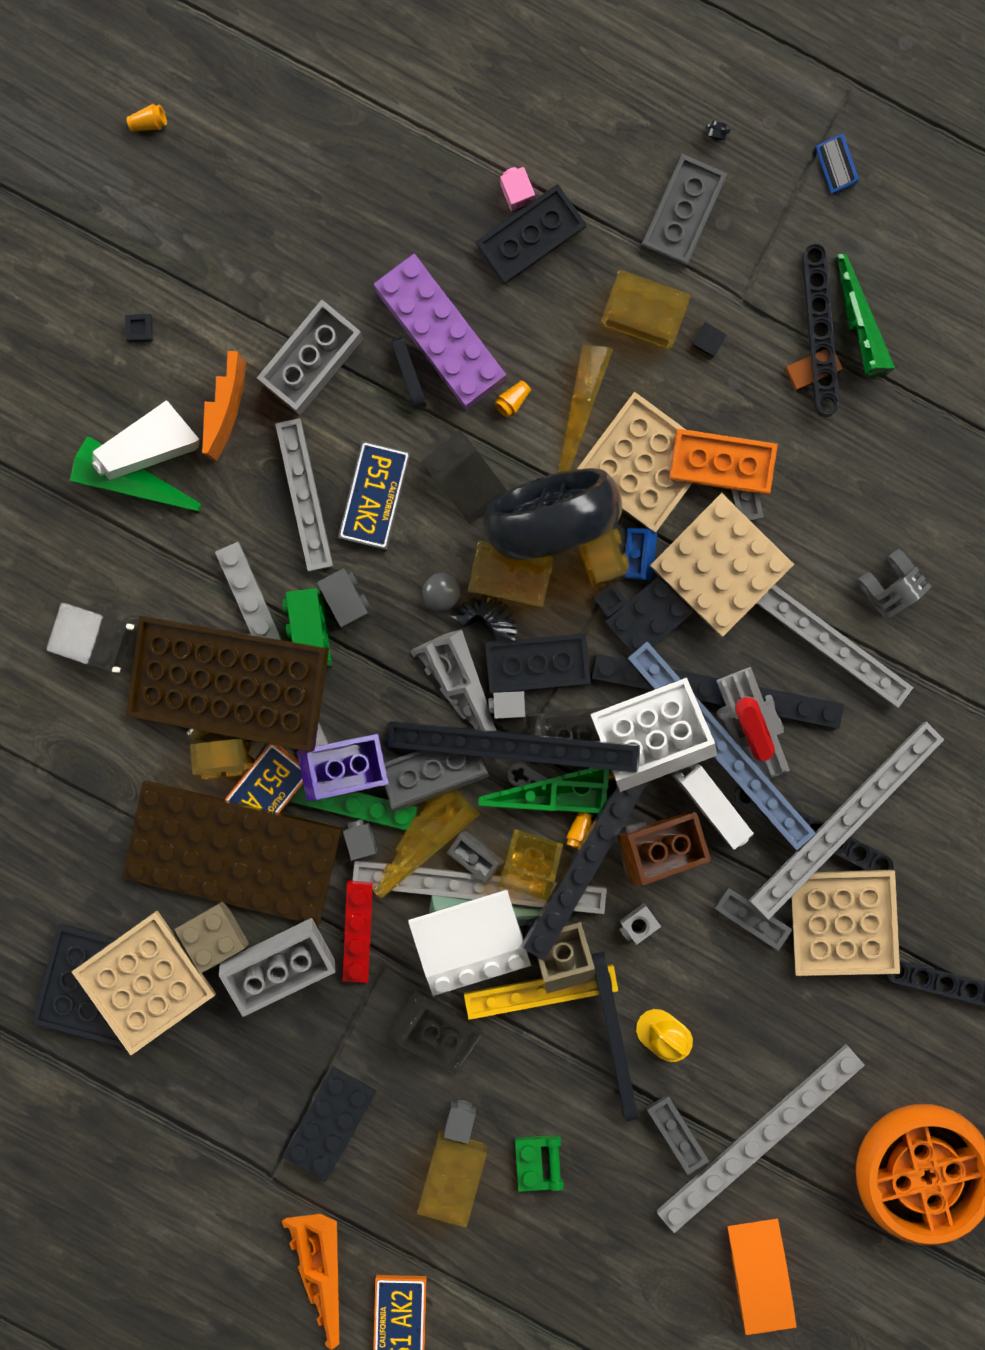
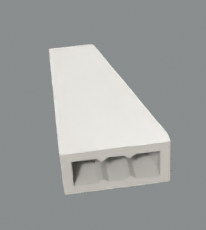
[92,400,199,480]
[670,763,754,850]

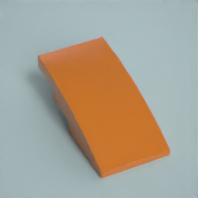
[202,351,246,461]
[727,1219,797,1335]

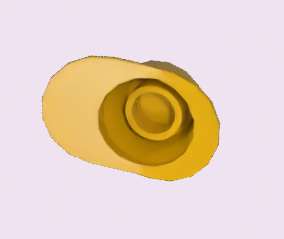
[636,1009,693,1062]

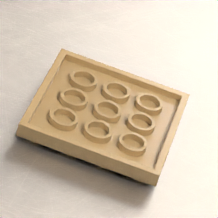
[577,392,692,533]
[650,493,794,637]
[791,870,900,976]
[72,911,216,1055]

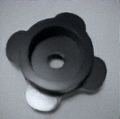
[705,120,731,141]

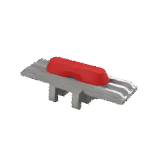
[717,667,790,779]

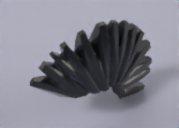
[451,596,517,642]

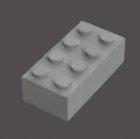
[257,300,364,416]
[219,918,335,1017]

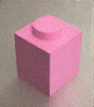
[500,167,535,212]

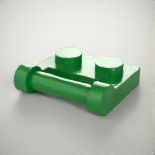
[515,1135,564,1192]

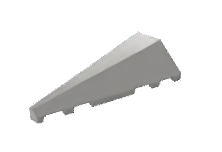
[410,629,496,731]

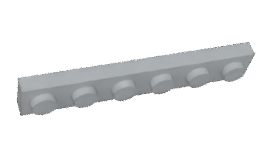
[275,418,334,572]

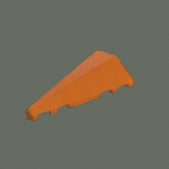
[282,1214,339,1350]

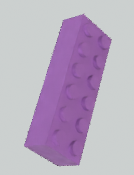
[374,254,506,411]

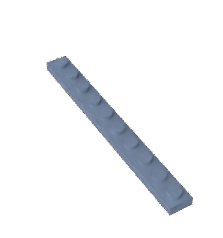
[628,641,816,850]

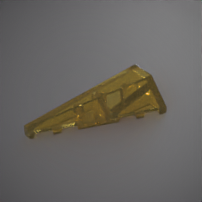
[558,345,613,473]
[372,789,480,898]

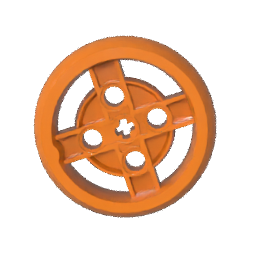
[856,1104,985,1246]

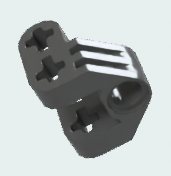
[857,549,931,618]

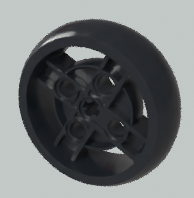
[484,468,622,560]

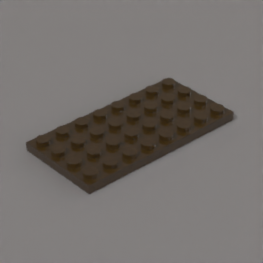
[126,616,329,752]
[123,780,342,926]

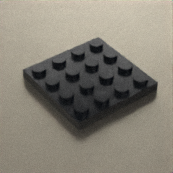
[32,924,125,1048]

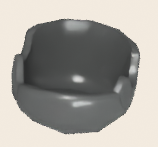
[422,572,461,613]

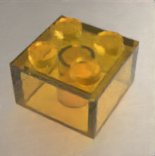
[190,738,252,779]
[498,829,563,901]

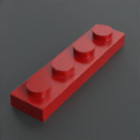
[343,881,373,983]

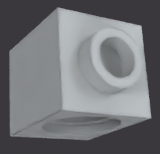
[489,691,525,718]
[619,903,661,945]

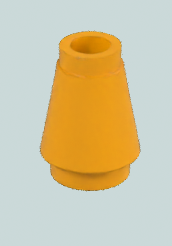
[127,104,167,132]
[494,380,531,418]
[566,812,593,849]

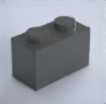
[317,568,371,628]

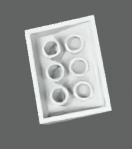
[591,678,717,792]
[408,890,531,996]

